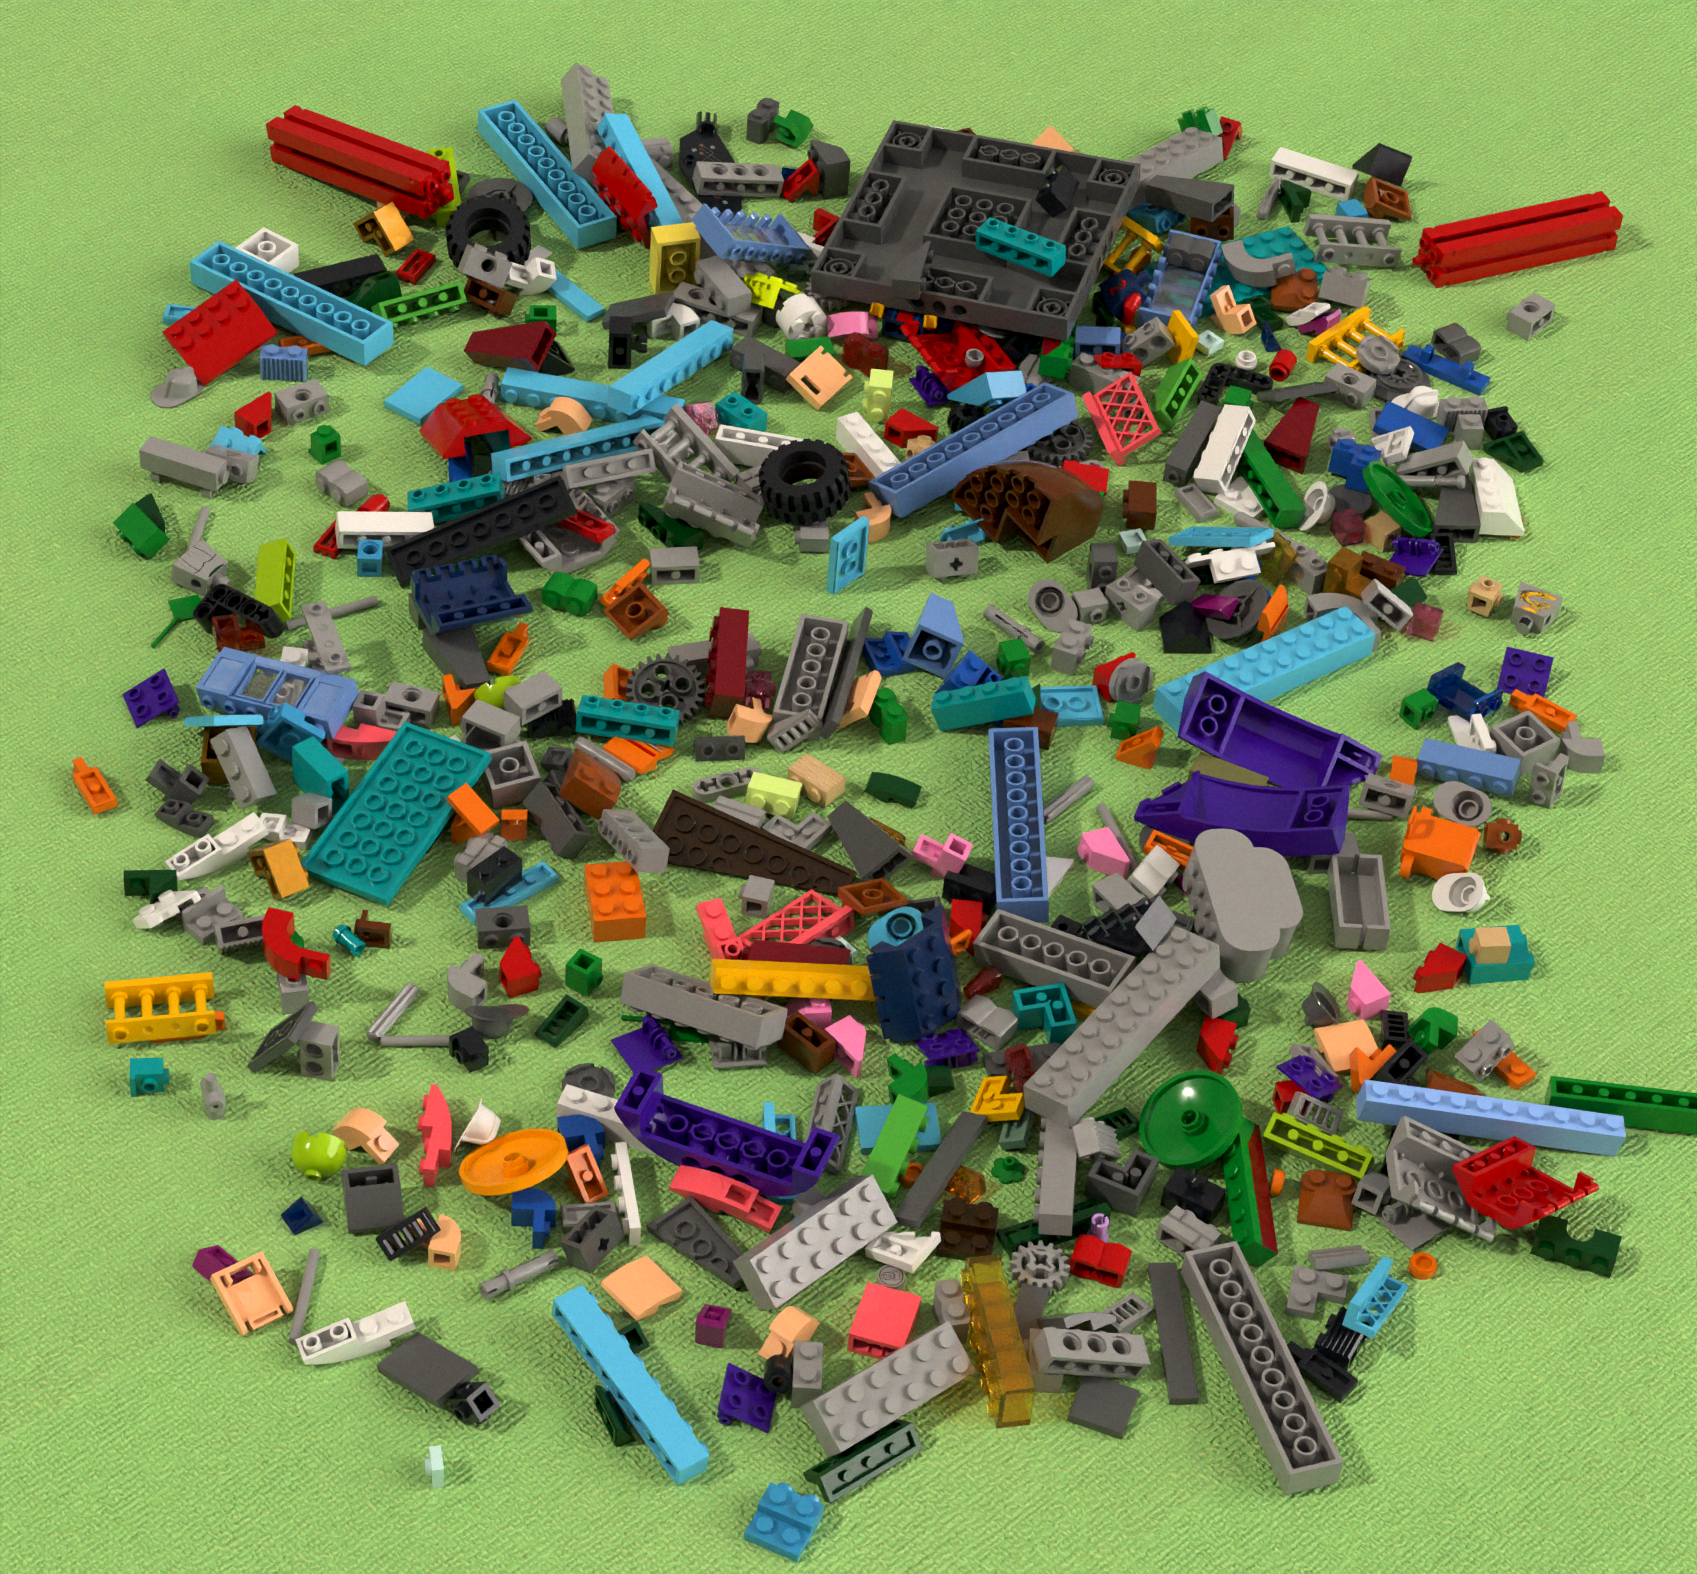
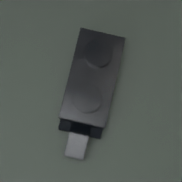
[1287,1340,1358,1403]

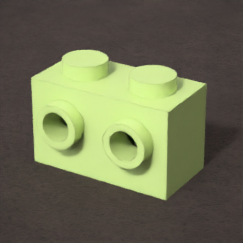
[862,369,894,423]
[745,772,802,819]

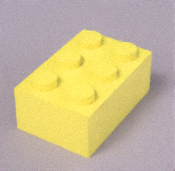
[649,222,701,294]

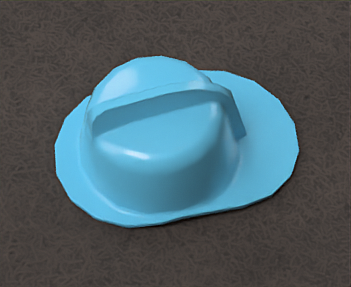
[867,907,923,949]

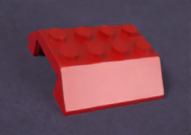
[592,146,658,249]
[162,279,278,386]
[900,320,1016,392]
[420,394,532,459]
[1452,1136,1599,1230]

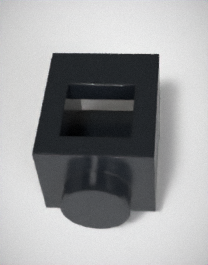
[1484,406,1518,441]
[449,1026,489,1073]

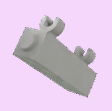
[139,436,229,499]
[668,632,762,677]

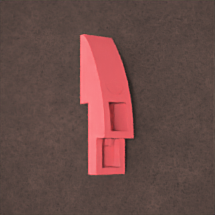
[320,723,396,760]
[695,898,744,960]
[418,1084,452,1188]
[668,1165,782,1233]

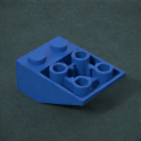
[935,650,1004,728]

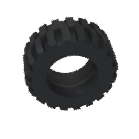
[446,195,531,276]
[758,439,851,526]

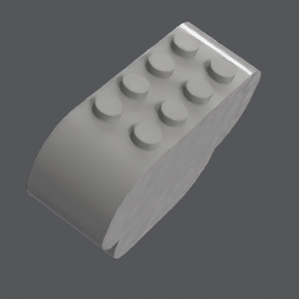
[1182,829,1303,982]

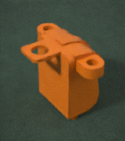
[1399,806,1481,880]

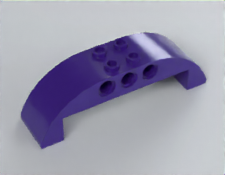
[614,1066,840,1197]

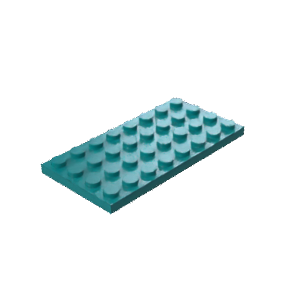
[1140,226,1328,319]
[301,722,492,907]

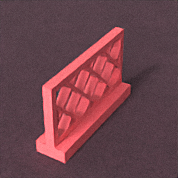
[1082,372,1161,466]
[737,889,855,947]

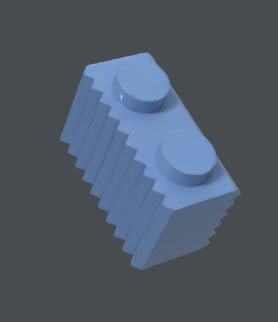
[1075,326,1121,358]
[259,344,308,382]

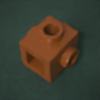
[1482,818,1522,854]

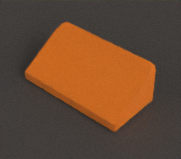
[603,664,632,702]

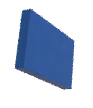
[1372,401,1449,452]

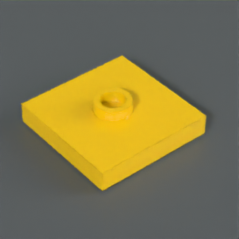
[1165,310,1199,365]

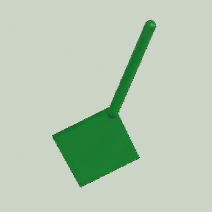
[151,595,201,648]

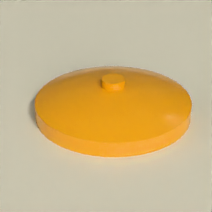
[459,1128,568,1196]

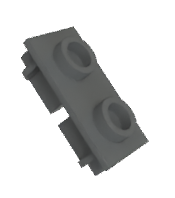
[693,735,745,761]

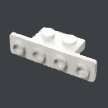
[1184,541,1275,583]
[1447,714,1497,754]

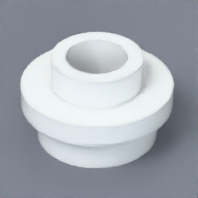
[1235,350,1258,370]

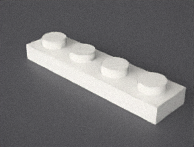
[610,1142,641,1246]

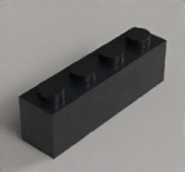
[294,254,387,298]

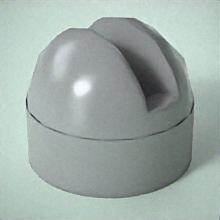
[965,349,984,369]

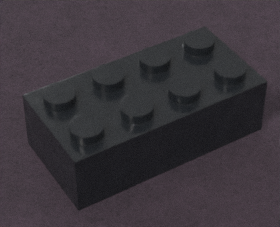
[1074,895,1177,957]

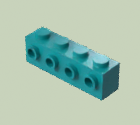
[976,217,1066,277]
[407,472,505,523]
[931,676,1036,731]
[576,695,680,747]

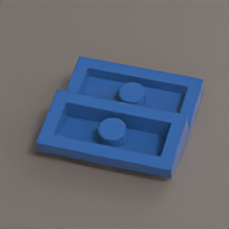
[862,631,920,677]

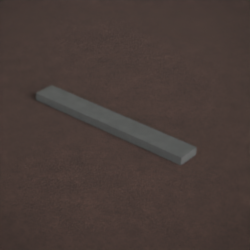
[819,607,873,740]

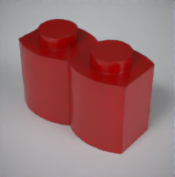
[1069,1235,1132,1288]

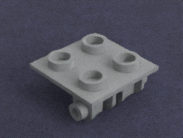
[708,1034,767,1069]
[1374,1200,1451,1251]

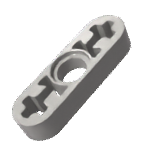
[692,767,761,803]

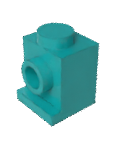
[129,1058,170,1097]

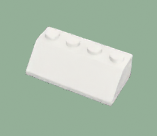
[1468,457,1525,536]

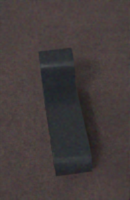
[193,584,285,639]

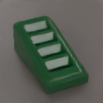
[534,994,589,1048]
[1095,1108,1139,1142]

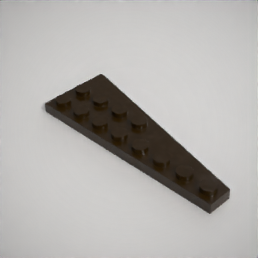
[652,789,857,895]

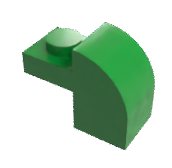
[773,109,814,147]
[1407,1007,1458,1055]
[887,1053,929,1104]

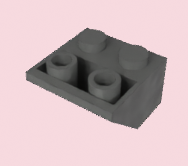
[807,140,850,200]
[342,1164,404,1234]

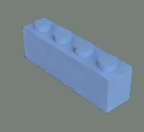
[1417,738,1521,797]

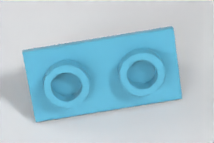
[938,518,988,544]

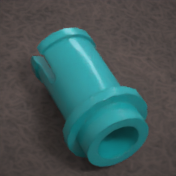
[332,924,366,956]

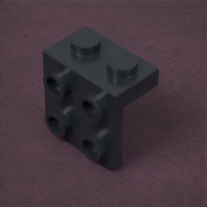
[942,863,996,915]

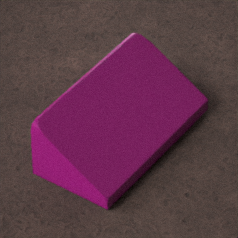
[1191,594,1240,620]
[192,1245,254,1286]

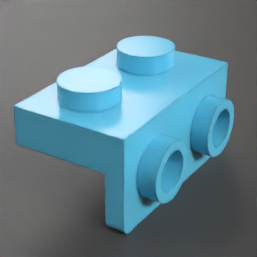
[208,425,267,455]

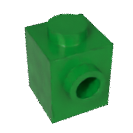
[1222,385,1254,411]
[996,638,1031,677]
[1107,701,1142,740]
[565,948,603,996]

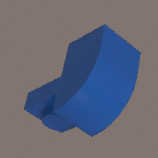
[557,1115,605,1170]
[511,1188,556,1249]

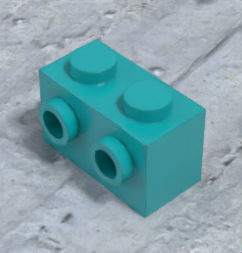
[715,391,767,432]

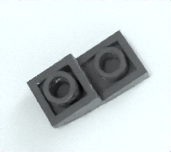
[155,798,215,838]

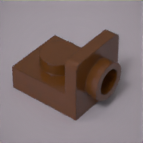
[354,910,392,949]

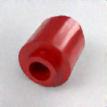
[1269,349,1297,382]
[357,494,390,512]

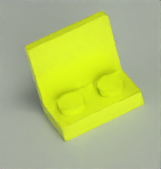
[743,272,804,309]

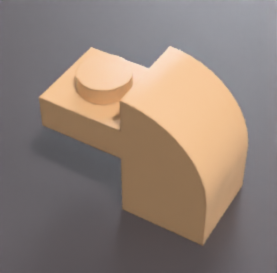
[1210,285,1257,334]
[535,397,593,436]
[854,492,892,543]
[726,697,772,743]
[331,1108,399,1165]
[407,1214,461,1271]
[758,1306,820,1360]

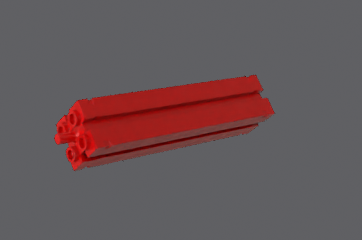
[266,105,454,219]
[1412,191,1623,288]

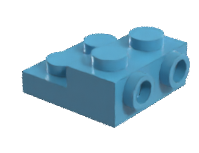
[1126,202,1187,235]
[255,702,326,764]
[744,1482,824,1562]

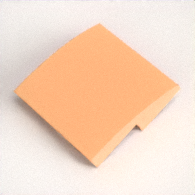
[1313,1019,1378,1074]
[601,1256,683,1320]

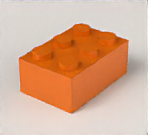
[584,861,646,942]

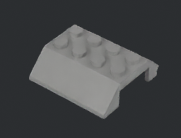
[662,460,764,548]
[517,481,620,574]
[1385,1115,1497,1242]

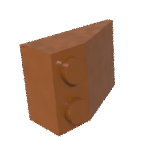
[558,748,621,821]

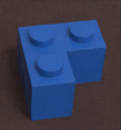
[1328,439,1382,493]

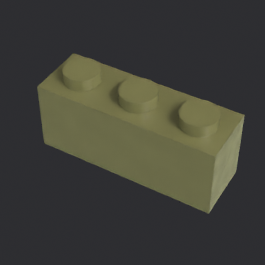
[1187,752,1269,786]

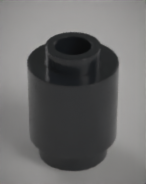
[764,1354,792,1393]

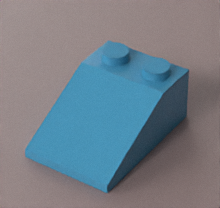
[947,371,1027,408]

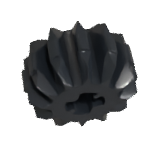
[947,403,985,434]

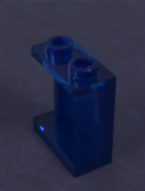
[1427,662,1504,722]

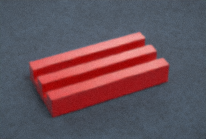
[395,249,436,285]
[313,519,344,560]

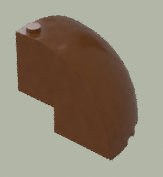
[951,459,1103,564]

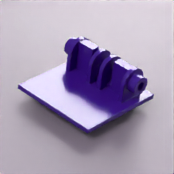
[909,365,954,407]
[1389,536,1443,577]
[1496,647,1554,698]
[122,669,180,728]
[611,1015,683,1073]
[913,1029,980,1068]
[1276,1055,1343,1103]
[717,1363,777,1433]

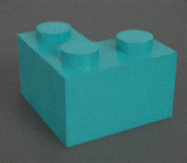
[1011,982,1077,1045]

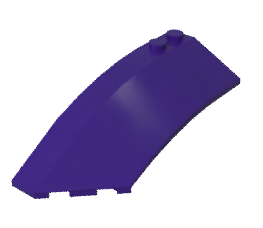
[1177,671,1383,788]
[1134,770,1350,857]

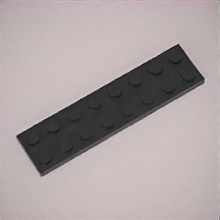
[385,475,578,588]

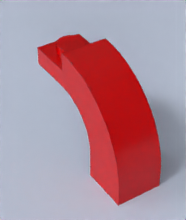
[262,907,331,981]

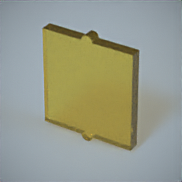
[1258,532,1299,587]

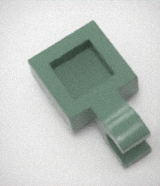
[787,260,817,282]

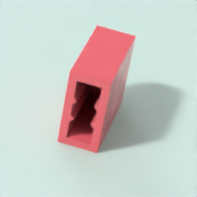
[847,1282,922,1359]

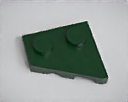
[1483,431,1543,472]

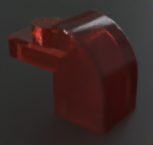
[211,614,265,652]

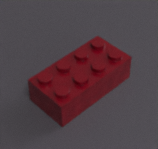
[704,607,749,719]

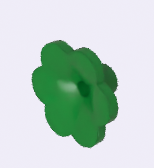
[991,1156,1025,1184]

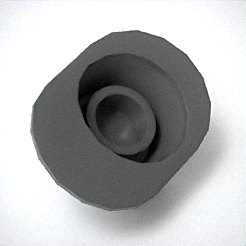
[1301,982,1340,1028]
[465,1004,529,1039]

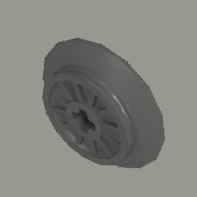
[468,178,533,212]
[1366,358,1431,402]
[1206,579,1269,640]

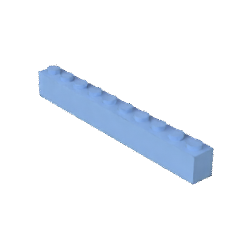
[1356,1079,1626,1157]

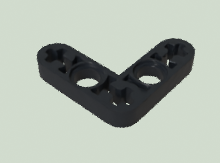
[1197,363,1273,406]

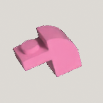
[827,312,878,340]
[912,833,973,878]

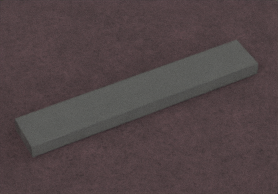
[894,1111,988,1228]
[1148,1262,1199,1405]

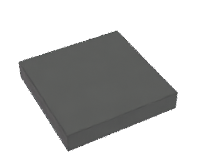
[1067,1376,1140,1439]

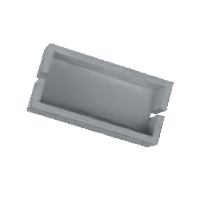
[1327,853,1390,950]

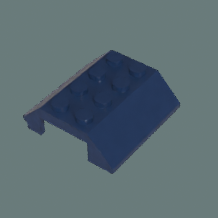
[410,554,533,636]
[866,905,962,1043]

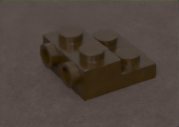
[936,1197,999,1264]

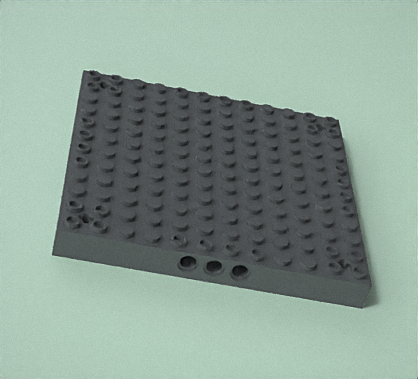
[811,120,1140,341]

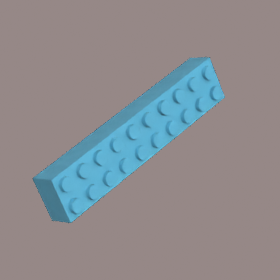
[478,99,617,249]
[190,241,394,366]
[1153,606,1375,734]

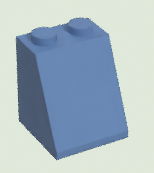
[902,593,964,679]

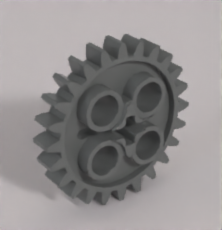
[1021,419,1093,467]
[625,653,705,726]

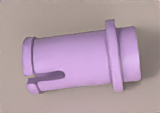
[1087,1213,1109,1243]

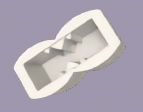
[1127,845,1180,899]

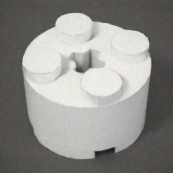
[776,294,827,340]

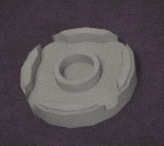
[1356,335,1400,374]
[1109,658,1152,704]

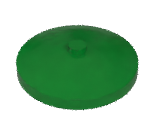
[1362,461,1434,538]
[1139,1070,1243,1170]

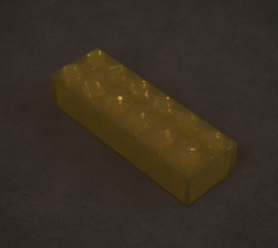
[960,1254,1035,1429]

